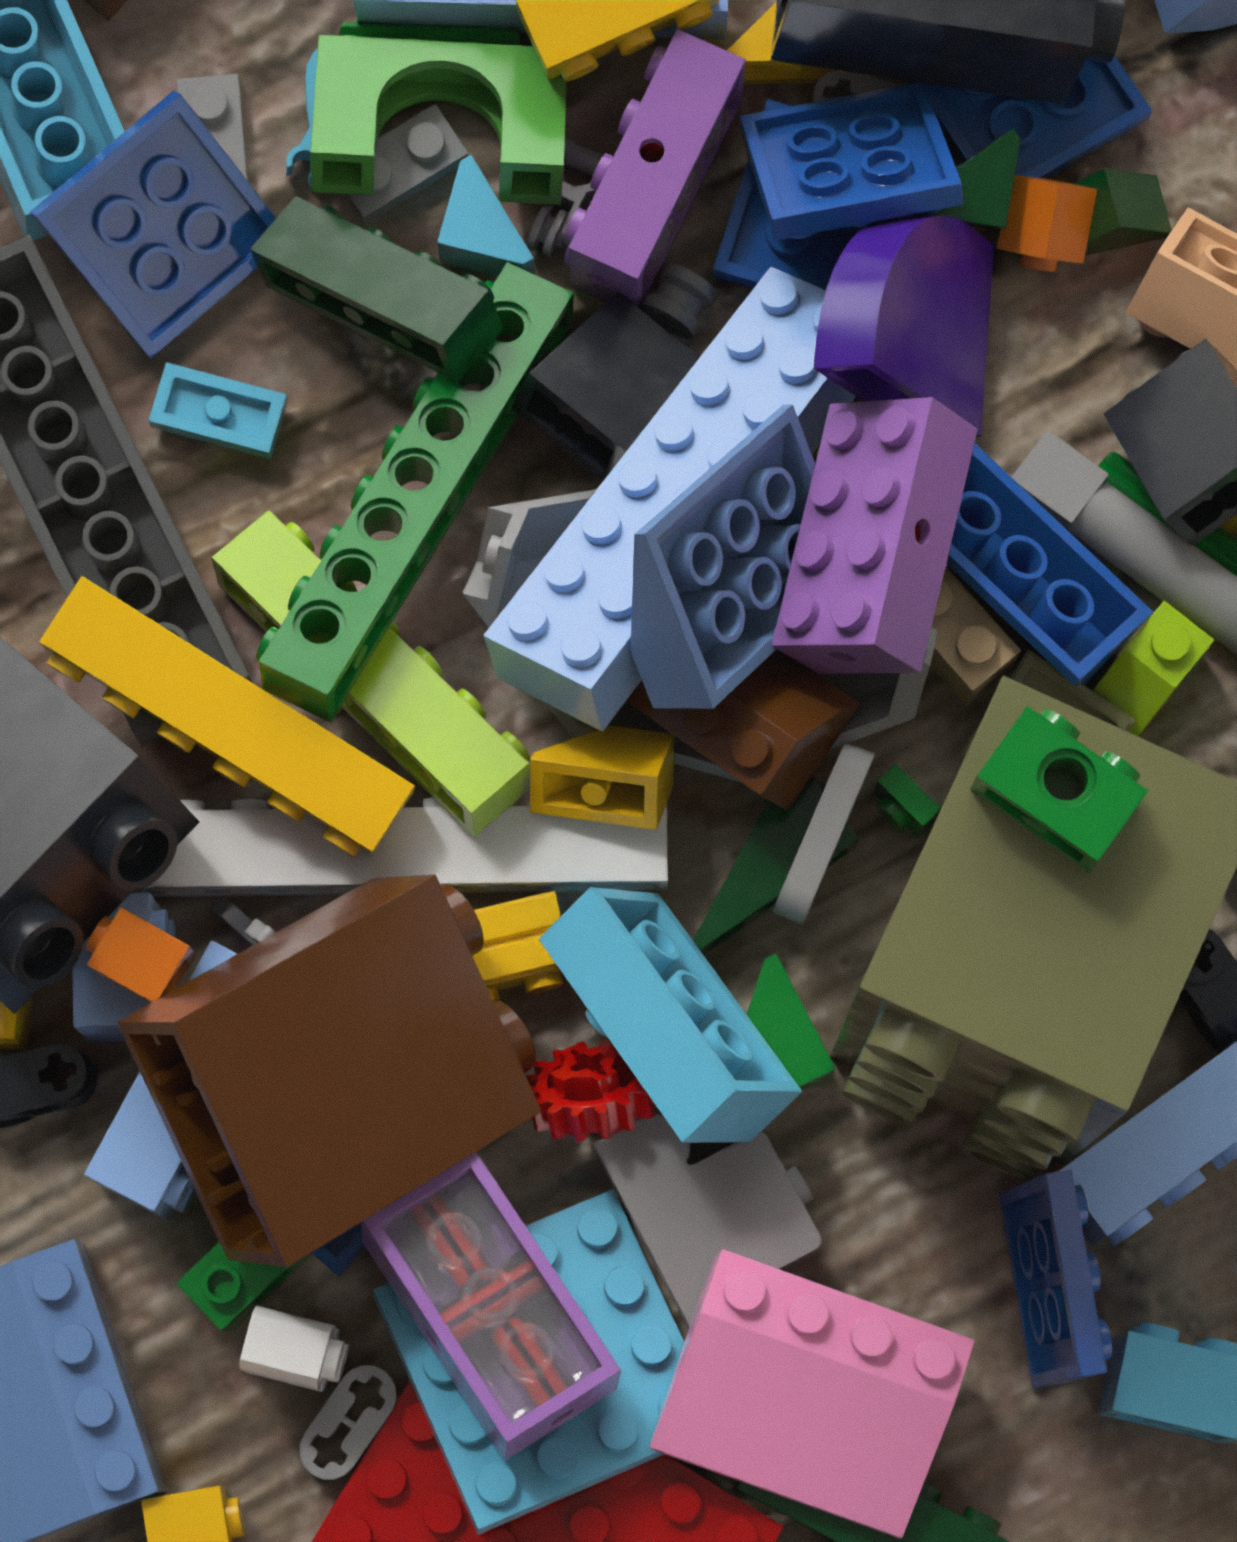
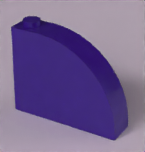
[813,215,994,437]

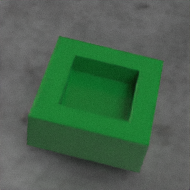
[873,763,941,837]

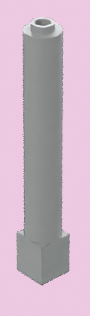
[1011,430,1237,655]

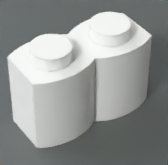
[239,1306,349,1392]

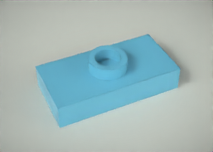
[148,362,289,459]

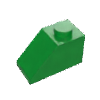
[746,953,836,1091]

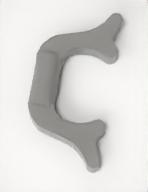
[210,896,276,946]

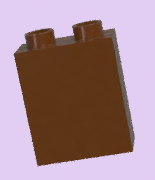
[117,874,542,1267]

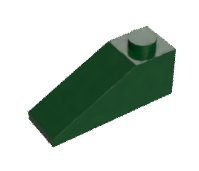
[693,777,859,955]

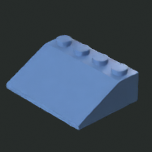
[630,404,815,709]
[0,1239,167,1542]

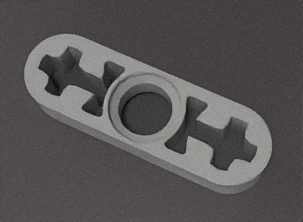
[773,741,875,925]

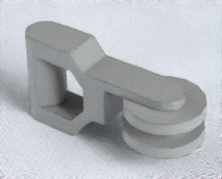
[527,138,604,258]

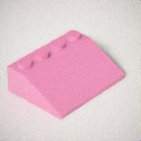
[648,1249,975,1539]

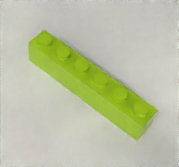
[212,510,530,838]

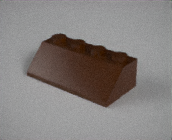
[626,649,861,811]

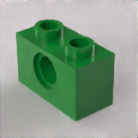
[970,706,1149,874]
[176,1242,312,1332]

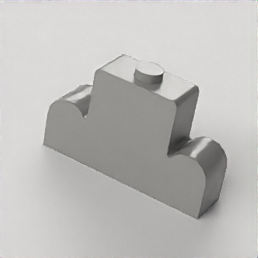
[593,1114,821,1330]

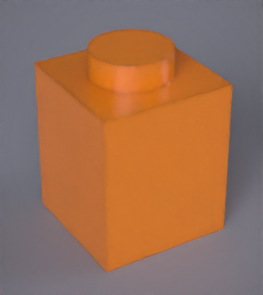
[997,175,1098,272]
[86,907,196,1003]

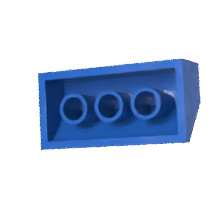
[946,443,1153,686]

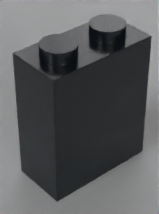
[512,292,700,482]
[1104,339,1237,546]

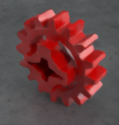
[526,1039,656,1142]

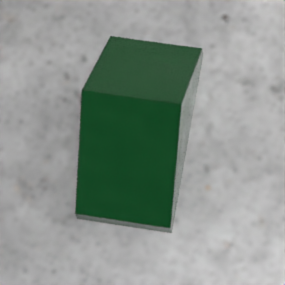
[910,129,1020,230]
[1058,168,1172,262]

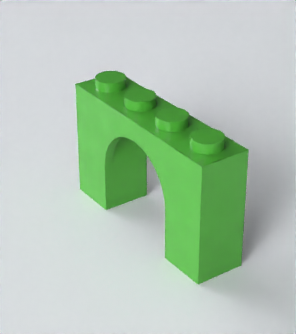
[310,35,567,205]

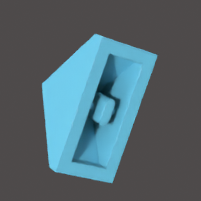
[437,155,535,277]

